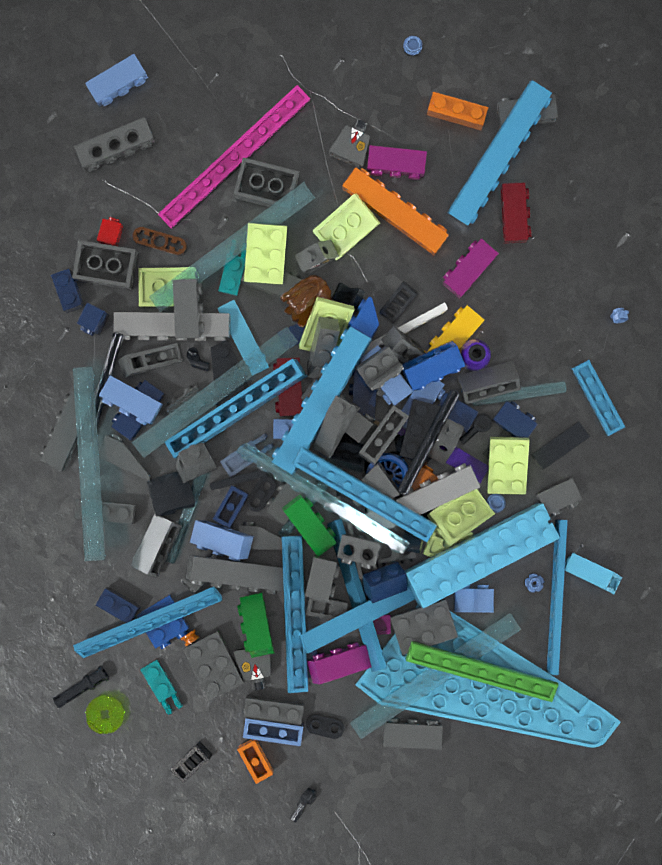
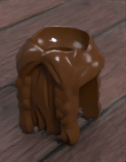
[281,275,333,328]

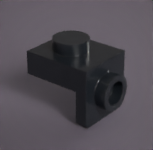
[332,283,365,309]

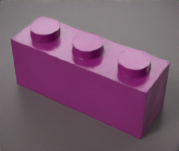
[367,145,427,180]
[443,239,499,299]
[307,642,372,684]

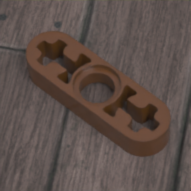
[133,227,187,256]

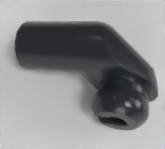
[186,347,210,372]

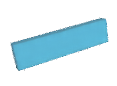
[217,300,269,376]

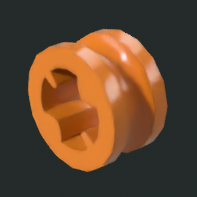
[181,629,200,646]

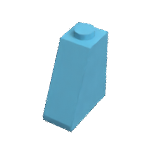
[565,553,622,594]

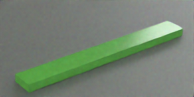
[405,641,558,702]

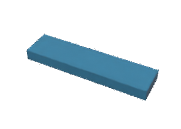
[572,360,625,436]

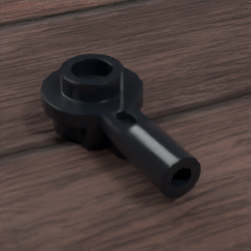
[459,413,492,444]
[290,788,317,823]

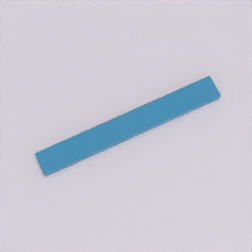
[292,447,437,542]
[327,519,387,672]
[547,519,568,675]
[282,536,308,693]
[299,583,415,654]
[73,587,222,658]

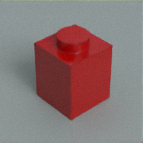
[97,217,124,247]

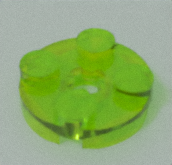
[86,694,125,734]

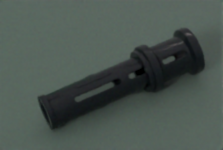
[53,665,110,708]

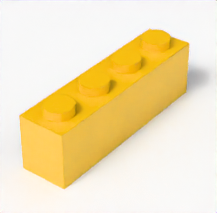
[424,305,484,353]

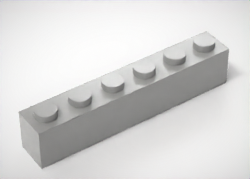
[113,312,230,341]
[364,463,480,536]

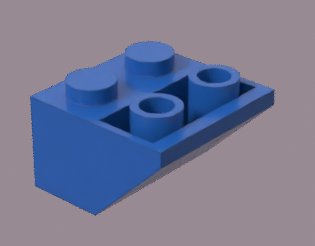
[348,296,379,339]

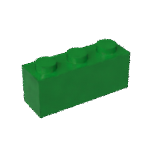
[282,494,336,557]
[237,593,274,658]

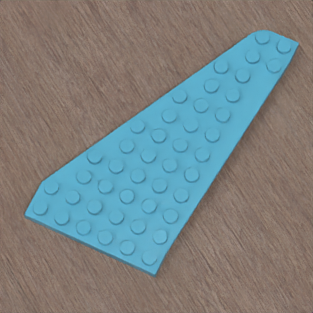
[355,604,621,748]

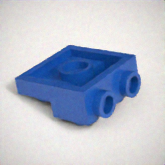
[137,595,190,649]

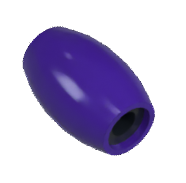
[460,339,491,371]

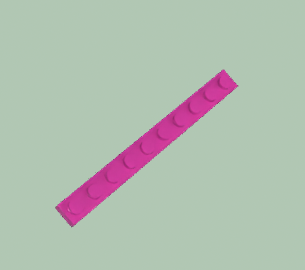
[158,85,310,229]

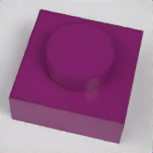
[373,614,391,635]

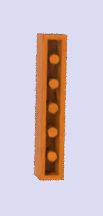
[342,168,449,256]

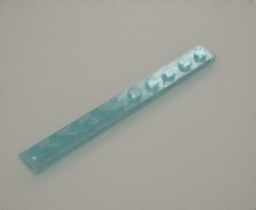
[149,182,315,312]
[132,327,298,458]
[73,367,105,561]
[237,443,410,553]
[350,613,521,739]

